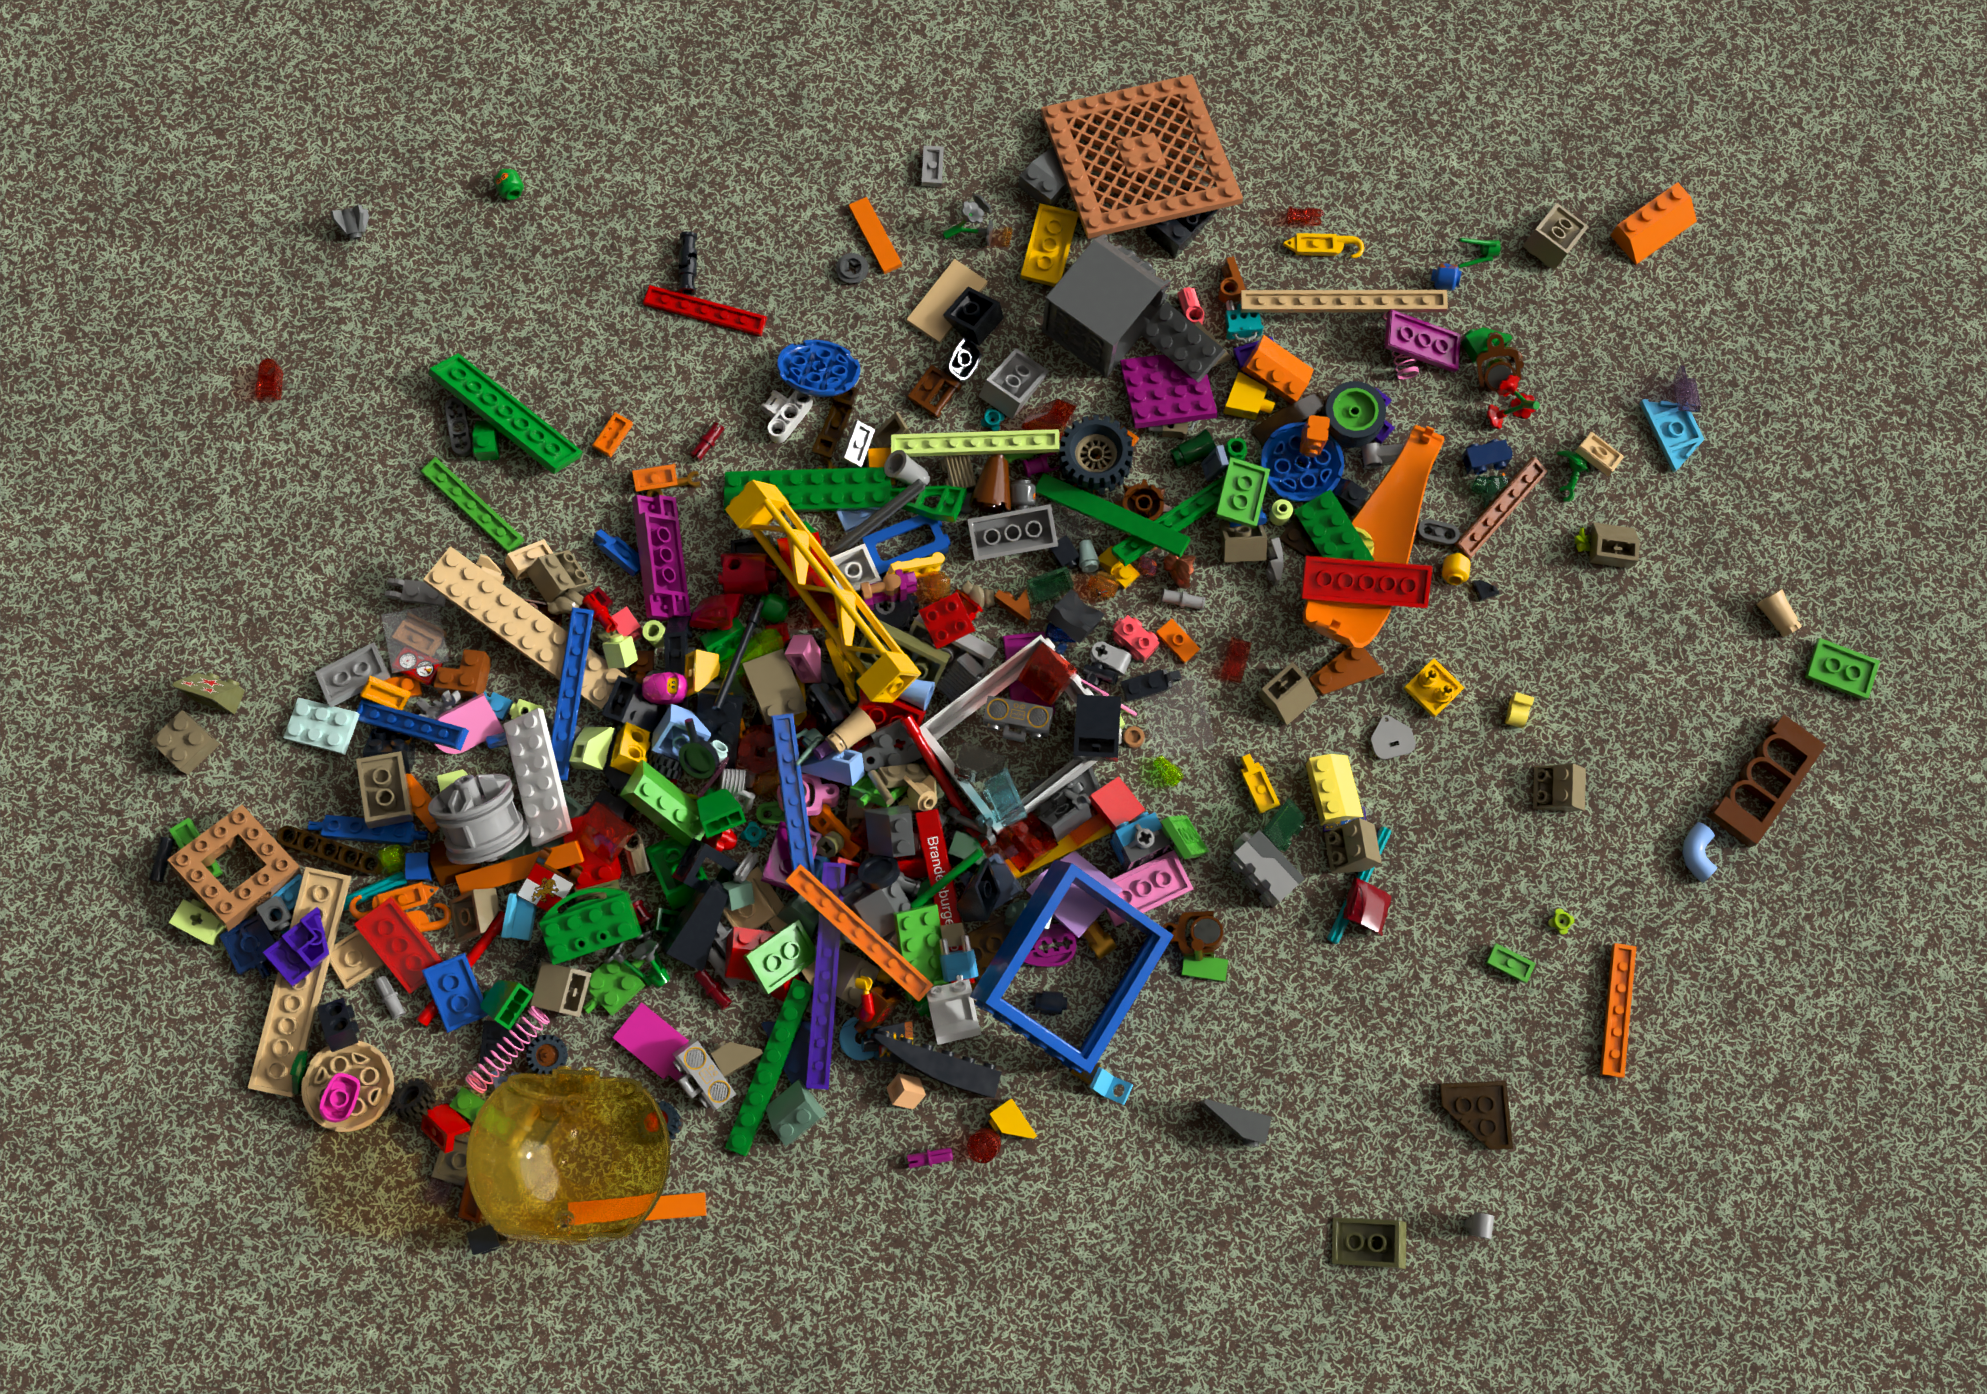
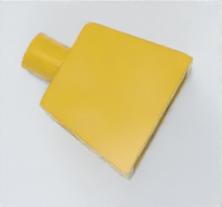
[1223,372,1275,420]

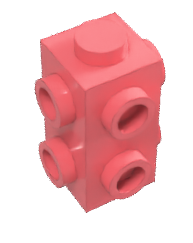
[1112,615,1160,663]

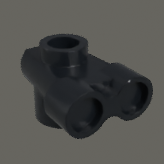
[1083,662,1118,687]

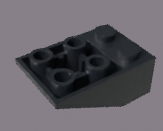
[1145,186,1218,258]
[602,675,667,738]
[1073,694,1121,762]

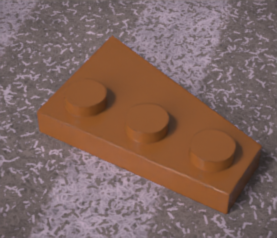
[1309,646,1385,696]

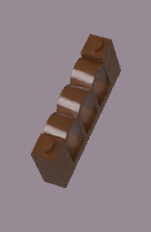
[1707,714,1826,848]

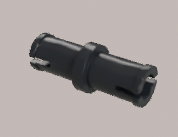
[149,836,175,882]

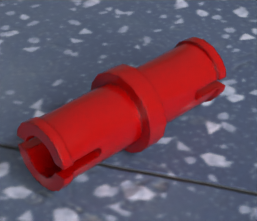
[583,594,618,633]

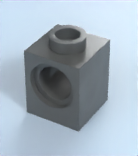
[256,896,293,932]

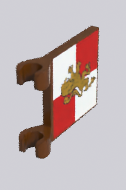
[517,846,583,912]

